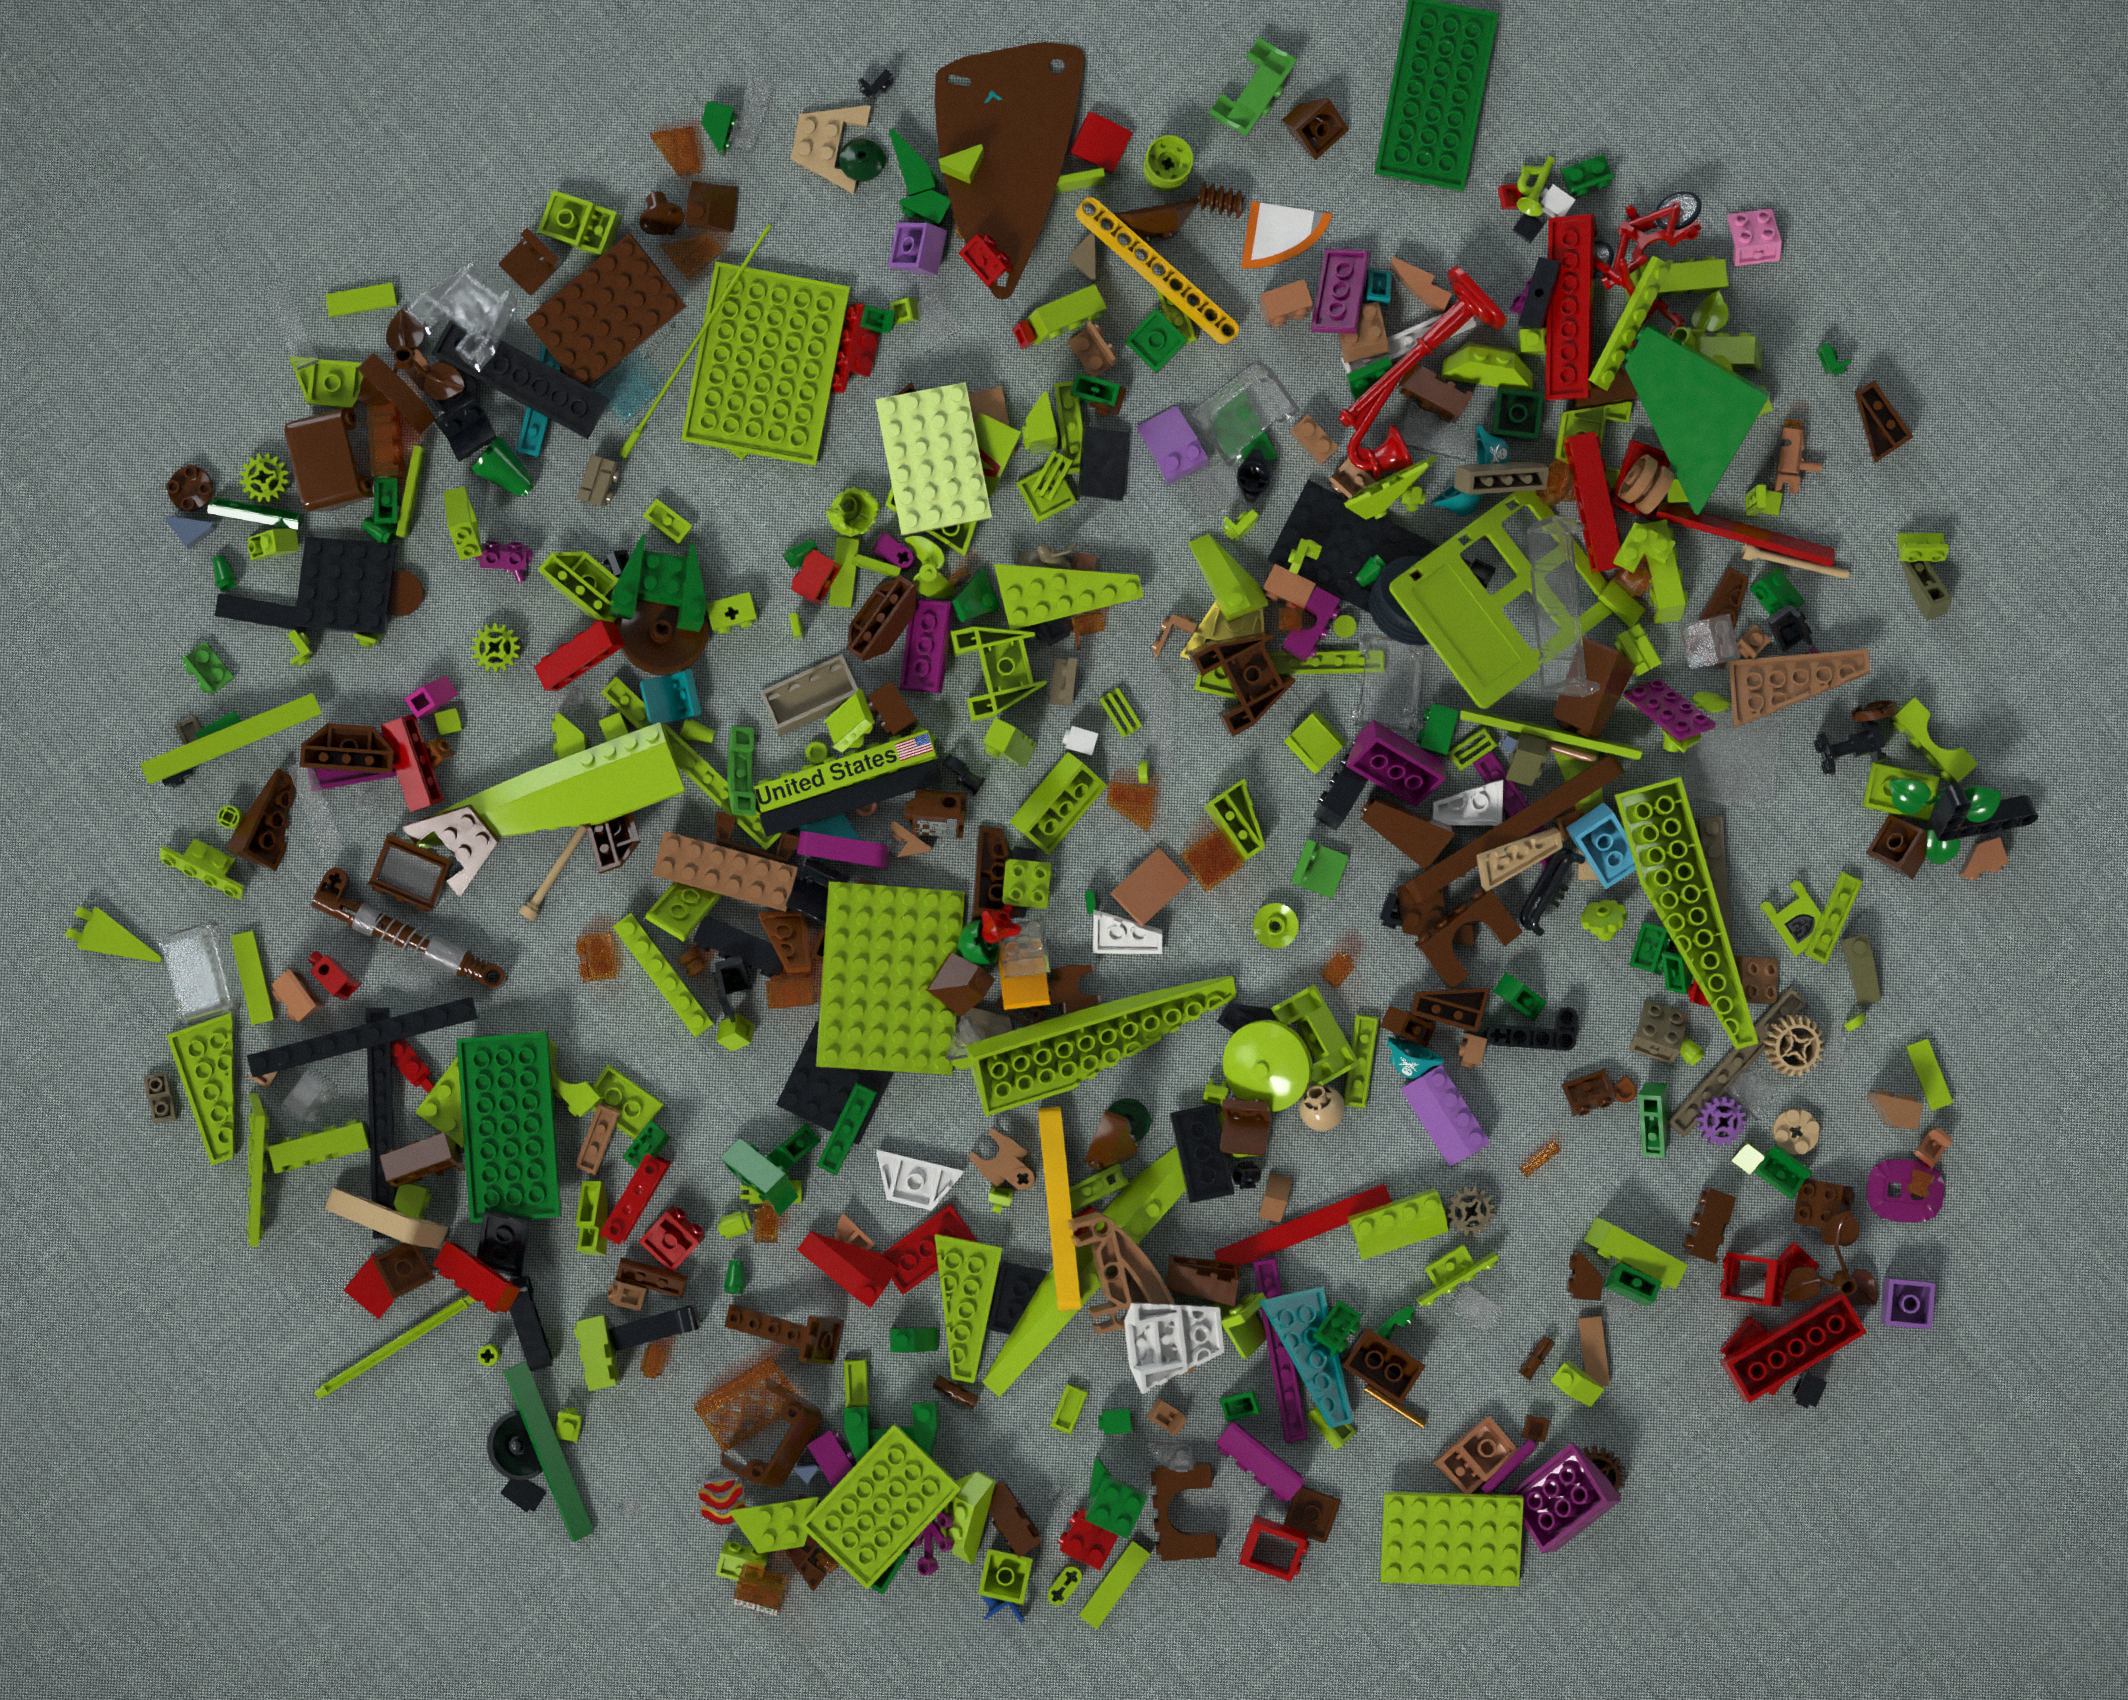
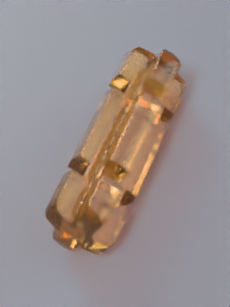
[1519,1141,1560,1177]

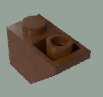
[1567,1251,1603,1301]

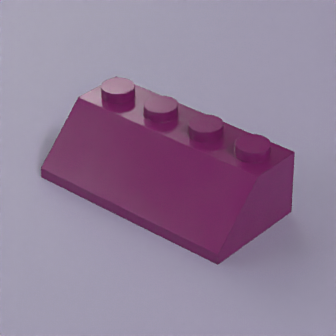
[1346,720,1446,807]
[1216,1421,1306,1502]

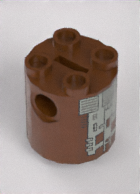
[904,789,967,839]

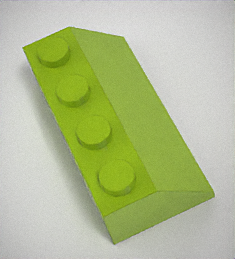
[1022,391,1057,455]
[1009,752,1107,856]
[1347,1188,1449,1261]

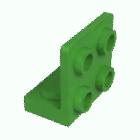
[1290,839,1349,898]

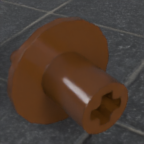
[639,192,684,235]

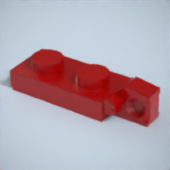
[391,1038,435,1093]

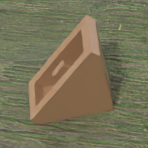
[1258,1172,1292,1223]

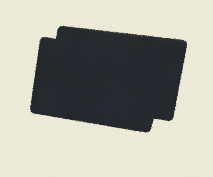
[501,1479,546,1512]

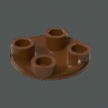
[166,465,213,512]

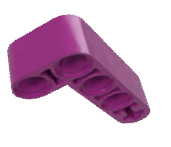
[796,831,891,869]

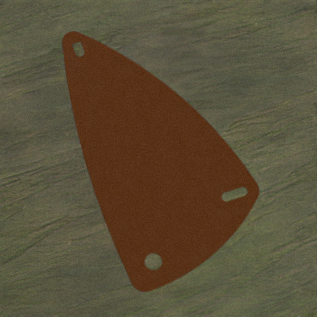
[935,42,1084,300]

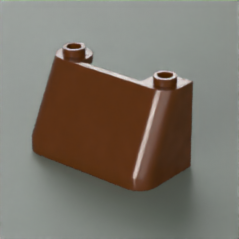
[284,408,374,511]

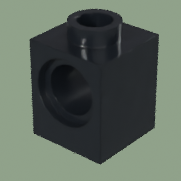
[1791,1371,1827,1409]

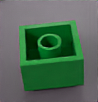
[1084,1473,1148,1540]

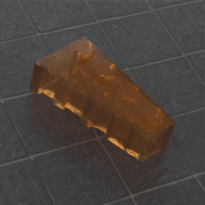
[364,402,406,479]

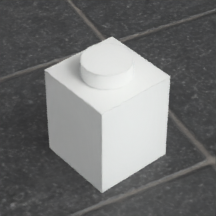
[1539,184,1576,217]
[1062,726,1098,757]

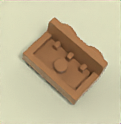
[1329,457,1379,499]

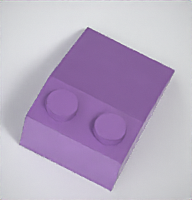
[1136,405,1209,486]

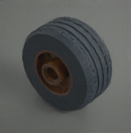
[1368,556,1430,646]

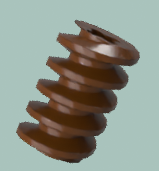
[1196,181,1246,219]

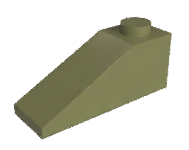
[1898,554,1952,621]
[1839,933,1881,1006]

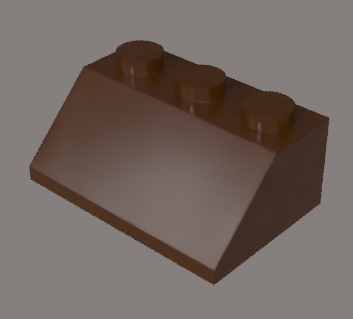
[1341,1327,1426,1405]

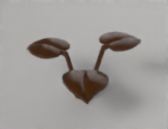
[358,309,465,406]
[1782,1211,1878,1305]

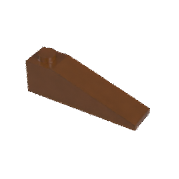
[227,768,296,871]
[971,826,1020,921]

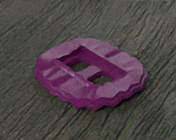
[1867,1159,1944,1223]

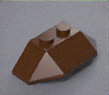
[1107,199,1197,243]
[847,575,917,661]
[299,723,394,774]
[586,812,640,874]

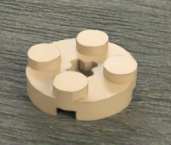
[1772,1109,1820,1155]

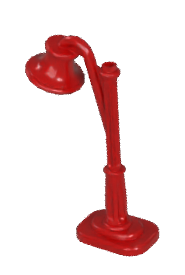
[1338,265,1507,480]

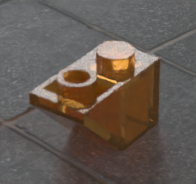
[1611,567,1653,597]

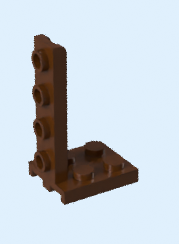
[724,1304,844,1365]

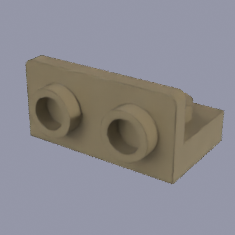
[1049,658,1078,707]

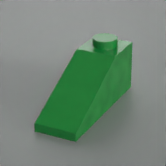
[889,129,939,197]
[1639,1083,1668,1158]

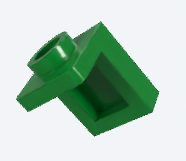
[860,304,896,334]

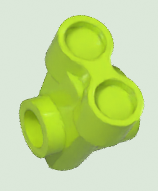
[1400,485,1426,513]

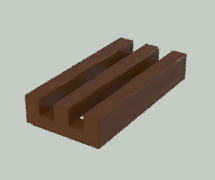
[995,995,1045,1027]

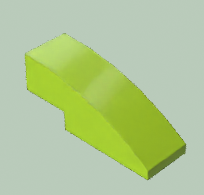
[575,1181,608,1255]

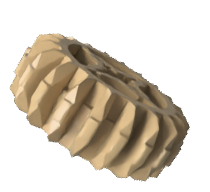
[1763,1014,1825,1077]

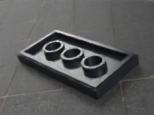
[1169,1104,1235,1204]

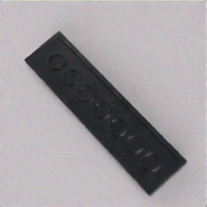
[431,314,610,440]

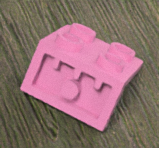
[1727,209,1782,266]

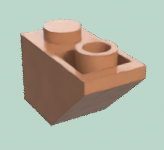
[1959,837,2009,881]

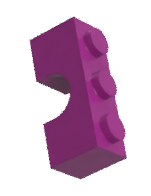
[1282,586,1341,663]

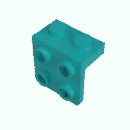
[640,669,702,725]

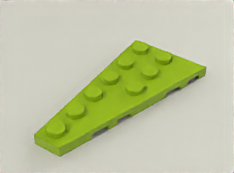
[993,563,1144,630]
[247,1093,269,1247]
[934,1233,1002,1383]

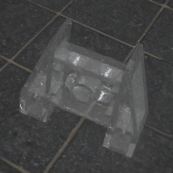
[405,262,518,372]

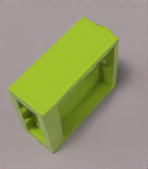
[443,486,482,561]

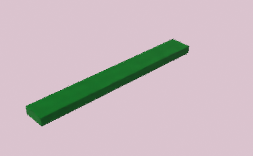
[503,1361,594,1542]

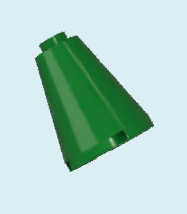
[470,435,534,497]

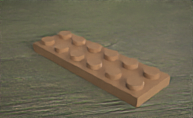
[652,830,798,912]

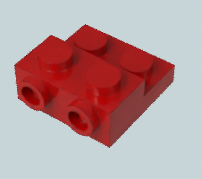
[638,1206,706,1272]
[1058,1507,1119,1571]

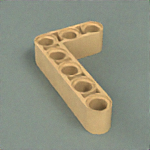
[325,1187,449,1249]

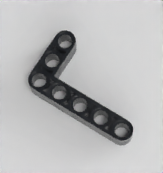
[1928,784,2039,842]

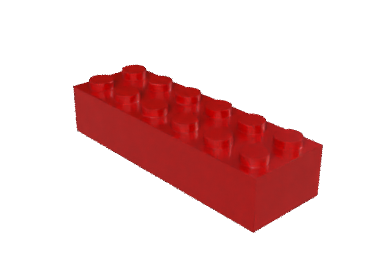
[1719,1291,1867,1403]

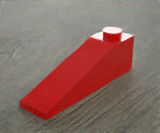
[797,1231,898,1308]

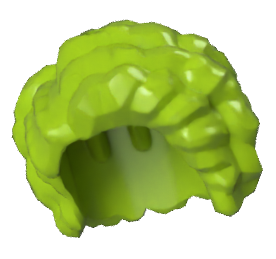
[825,487,880,537]

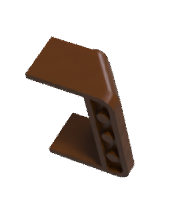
[719,1377,822,1488]

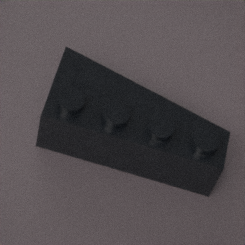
[1312,735,1368,831]

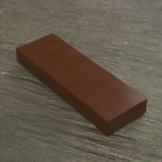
[616,1257,688,1298]

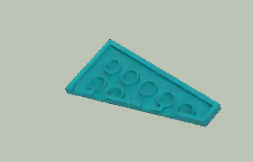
[1259,1286,1353,1428]

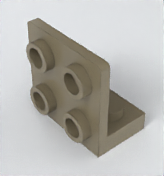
[1629,1000,1688,1065]

